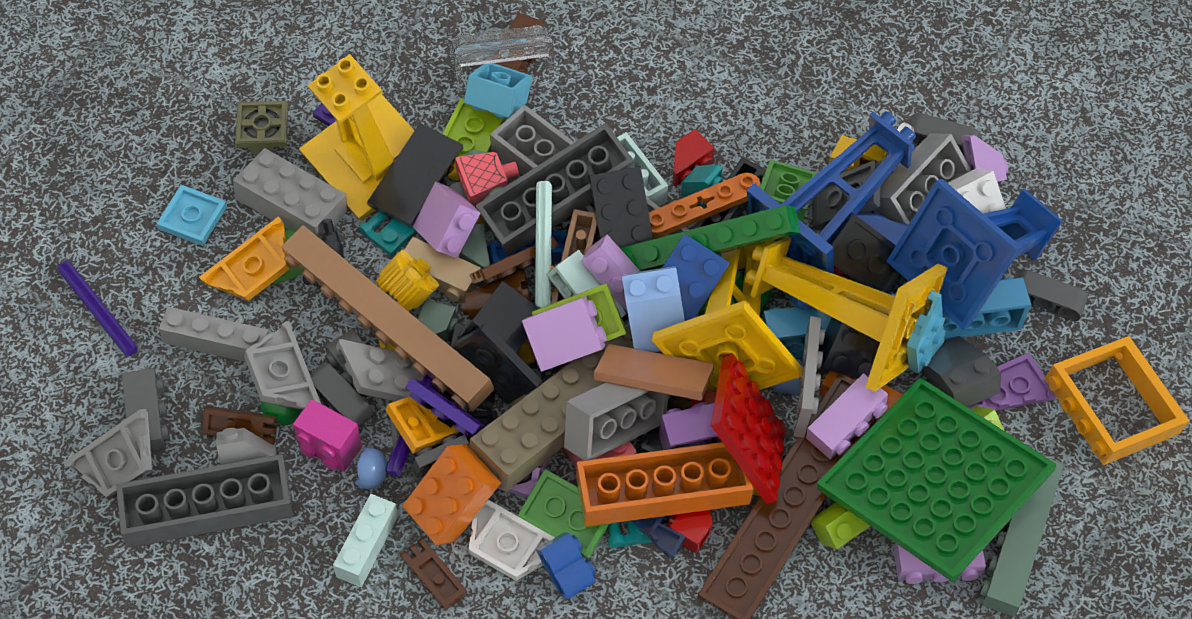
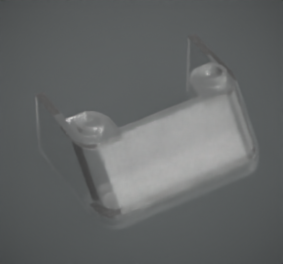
[451,25,554,96]

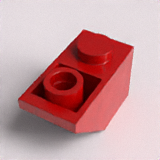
[672,129,715,187]
[667,510,713,554]

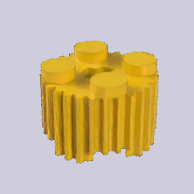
[376,250,439,312]

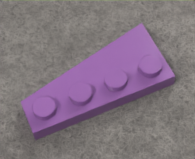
[968,353,1056,411]

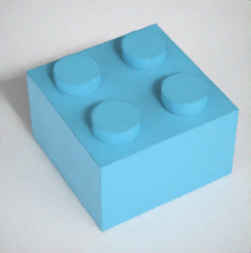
[464,61,532,118]

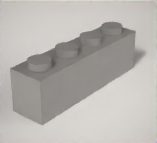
[159,307,269,362]

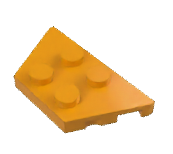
[199,216,290,301]

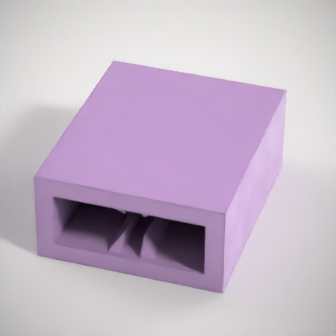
[413,182,480,258]
[522,296,607,372]

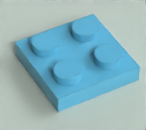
[157,185,227,246]

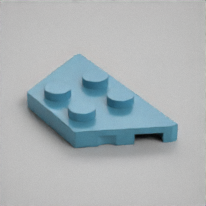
[906,290,946,373]

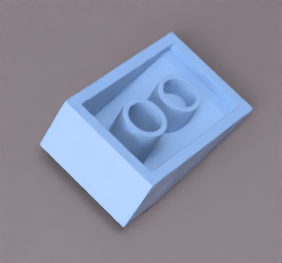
[622,266,685,352]

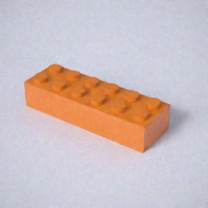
[576,442,753,527]

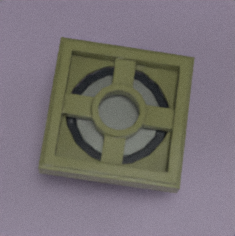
[235,101,288,156]

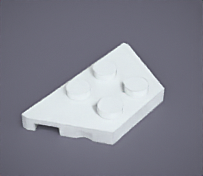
[469,500,555,581]

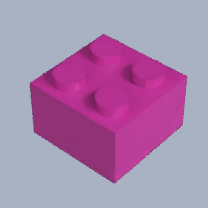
[293,399,362,472]

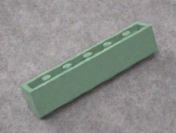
[980,458,1064,617]

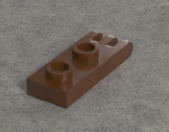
[202,405,277,444]
[399,537,468,611]

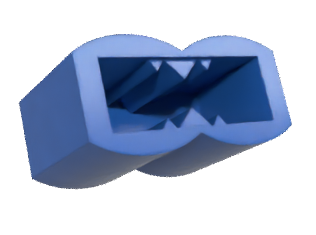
[536,532,596,599]

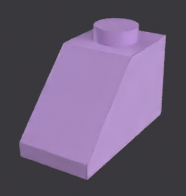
[961,135,1008,182]

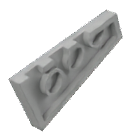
[793,316,825,438]

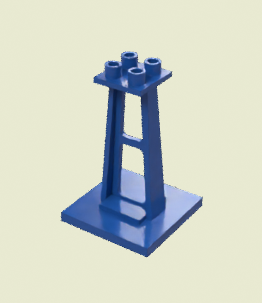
[747,111,916,274]
[887,179,1063,330]

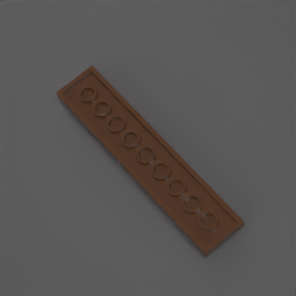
[698,373,877,619]

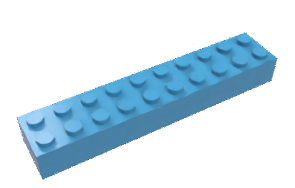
[762,277,1031,359]

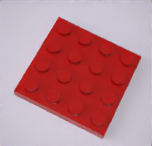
[711,353,787,504]

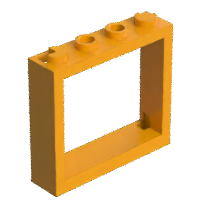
[1044,336,1189,465]

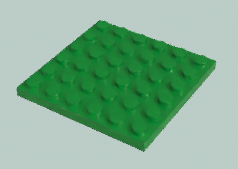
[817,378,1056,582]

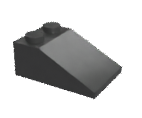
[922,336,1001,407]

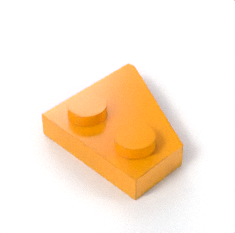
[386,396,459,454]

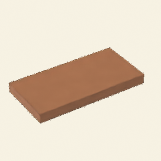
[594,344,714,400]

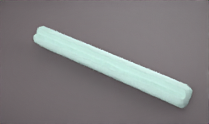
[535,181,552,309]

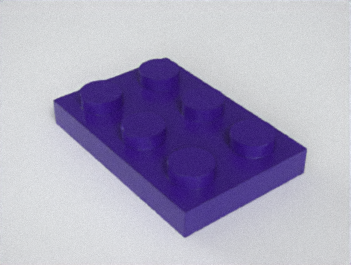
[405,378,486,437]

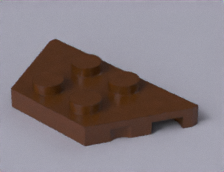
[469,237,558,284]

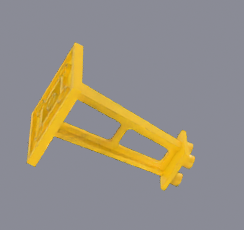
[299,54,414,221]
[745,237,948,392]
[651,242,803,391]

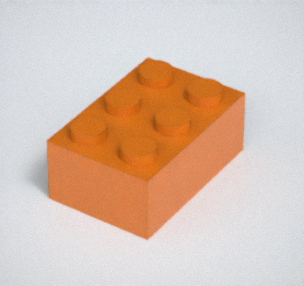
[402,444,501,546]

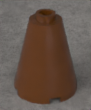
[461,268,531,320]

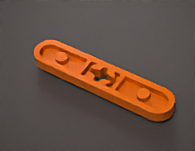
[649,173,760,238]

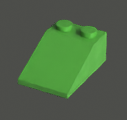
[760,159,817,222]

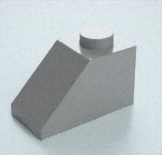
[216,428,277,465]

